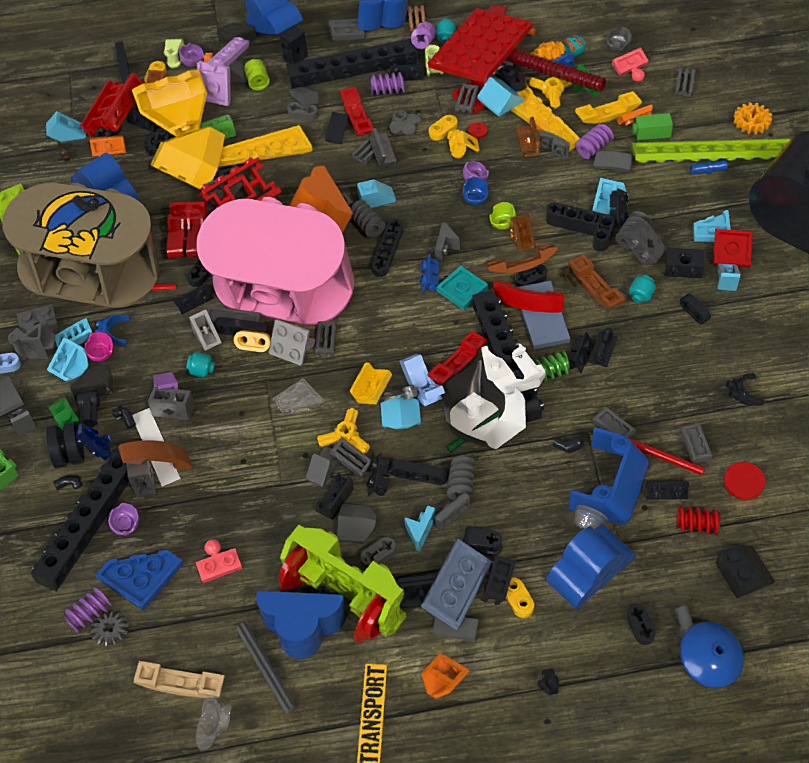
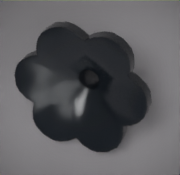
[538,668,559,696]

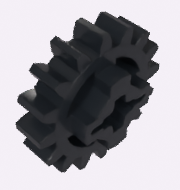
[144,128,176,156]

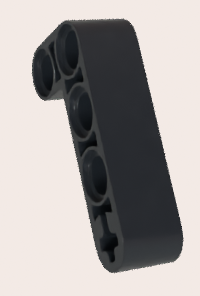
[546,202,615,252]

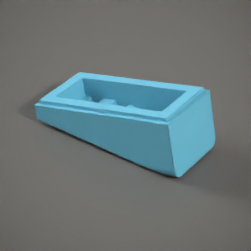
[55,318,92,347]

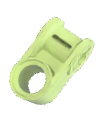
[164,39,184,68]
[425,45,443,76]

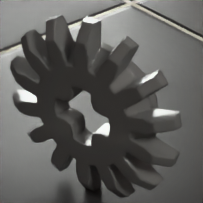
[90,610,129,647]

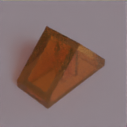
[510,213,536,252]

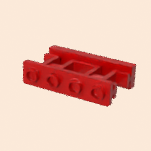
[80,73,144,137]
[199,157,282,208]

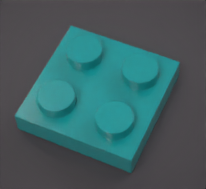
[436,266,488,311]

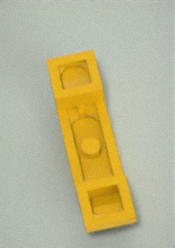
[575,91,642,124]

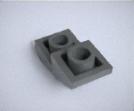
[537,130,570,158]
[594,151,633,172]

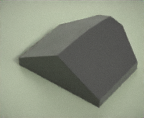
[337,504,377,543]

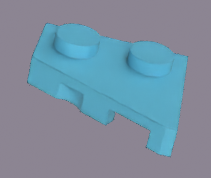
[693,210,731,242]

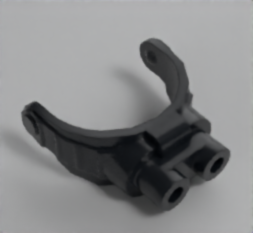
[726,373,764,406]

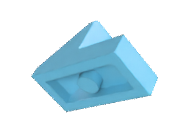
[717,264,740,291]
[404,506,436,552]

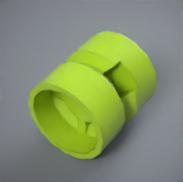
[244,59,269,90]

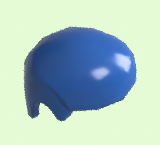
[462,177,489,205]

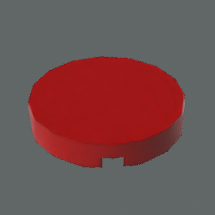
[723,462,766,500]

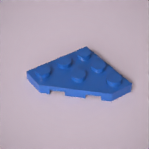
[95,550,184,611]

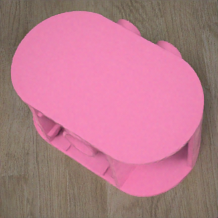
[197,197,354,325]

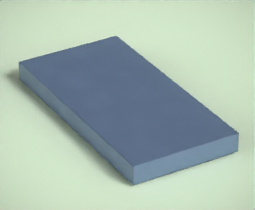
[516,281,570,350]
[420,539,492,630]

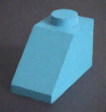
[46,111,86,142]
[357,179,396,208]

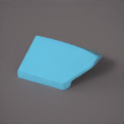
[592,178,629,215]
[47,337,89,382]
[381,396,421,429]

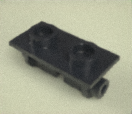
[390,63,424,81]
[127,108,159,132]
[610,188,629,227]
[174,283,214,314]
[589,328,618,367]
[568,332,593,373]
[367,452,391,496]
[645,479,689,500]

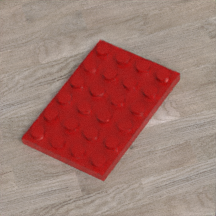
[428,8,533,83]

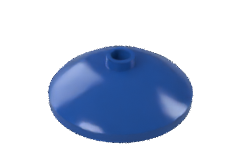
[680,622,744,688]

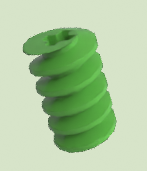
[533,351,569,382]

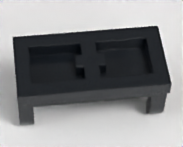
[315,473,354,520]
[480,555,516,605]
[398,574,437,609]

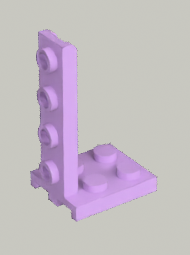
[197,37,249,106]

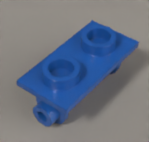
[419,254,439,293]

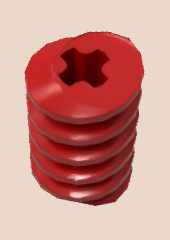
[676,505,720,536]

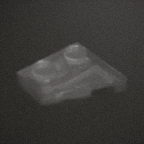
[272,378,326,415]

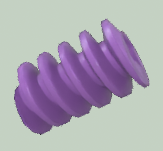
[411,22,436,49]
[371,72,405,96]
[576,124,614,159]
[64,587,111,633]

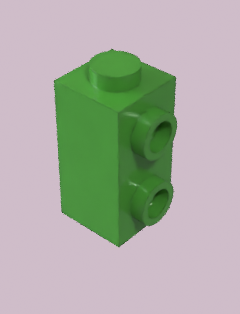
[632,113,673,140]

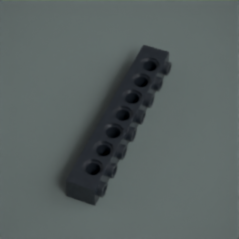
[286,38,417,89]
[472,290,544,423]
[30,443,130,592]

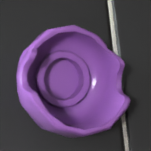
[179,43,204,67]
[463,161,489,181]
[108,503,140,536]

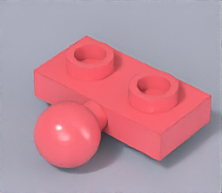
[612,48,648,81]
[196,539,242,583]

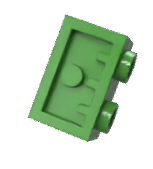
[199,114,236,139]

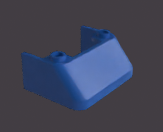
[569,427,649,525]

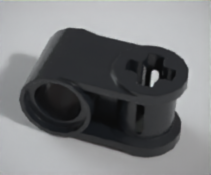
[462,526,502,556]

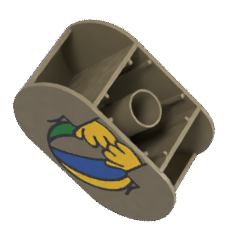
[2,183,160,308]

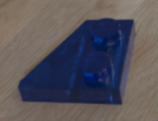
[76,423,111,461]

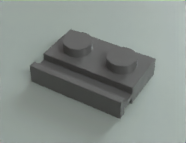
[328,19,364,41]
[17,304,59,330]

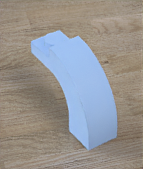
[399,354,445,406]

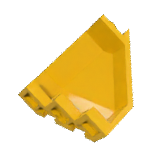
[132,70,207,137]
[150,126,225,190]

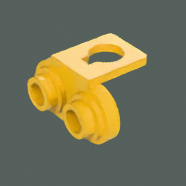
[447,129,480,159]

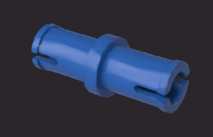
[690,159,728,175]

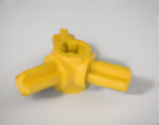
[529,77,573,109]
[317,408,370,454]

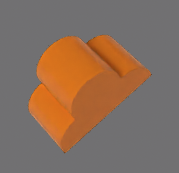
[289,166,353,233]

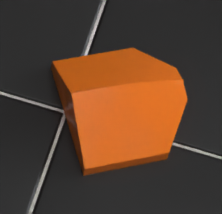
[421,653,470,699]

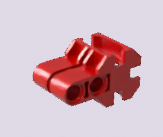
[167,201,210,258]

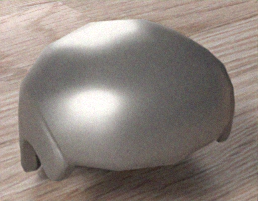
[606,27,632,53]

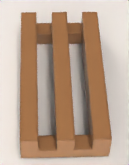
[408,5,425,32]

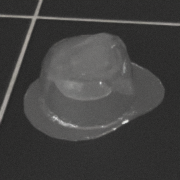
[573,505,608,531]
[196,696,231,750]

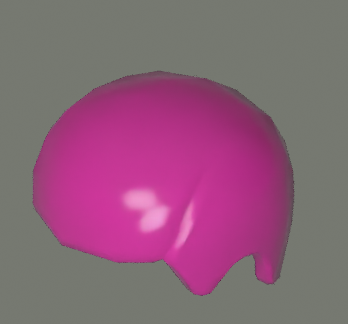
[84,331,113,362]

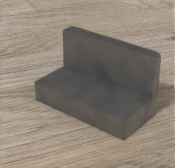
[369,128,397,168]

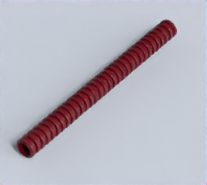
[505,48,606,92]

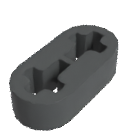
[287,102,318,121]
[360,537,396,569]

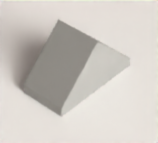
[189,309,222,351]

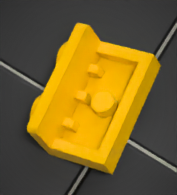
[350,363,392,404]

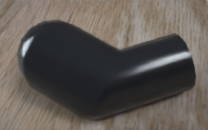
[72,195,99,211]
[112,406,136,428]
[53,475,83,490]

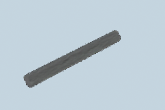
[236,622,296,714]

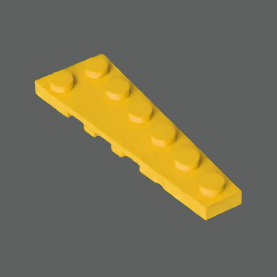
[511,86,580,151]
[218,125,312,167]

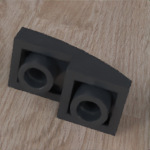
[325,112,349,145]

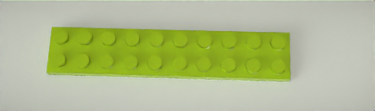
[632,138,792,163]

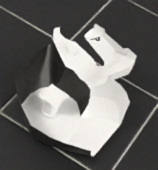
[443,343,546,449]

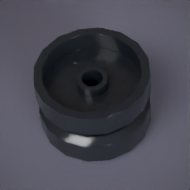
[46,421,85,469]

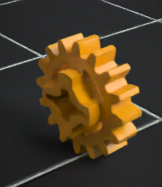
[531,41,565,61]
[734,102,772,135]

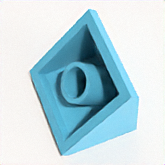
[477,77,524,117]

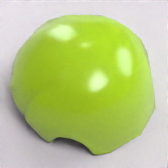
[490,202,517,230]

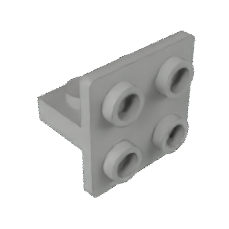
[269,319,315,365]

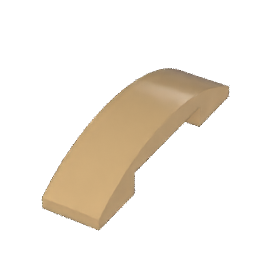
[133,661,225,698]

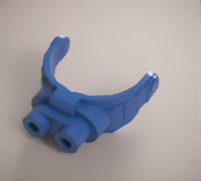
[95,314,130,345]

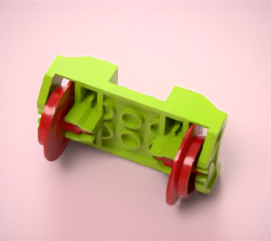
[279,525,406,644]

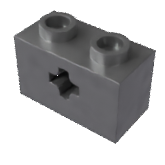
[624,221,667,265]
[148,387,194,420]
[127,460,156,497]

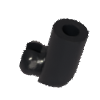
[553,437,584,453]

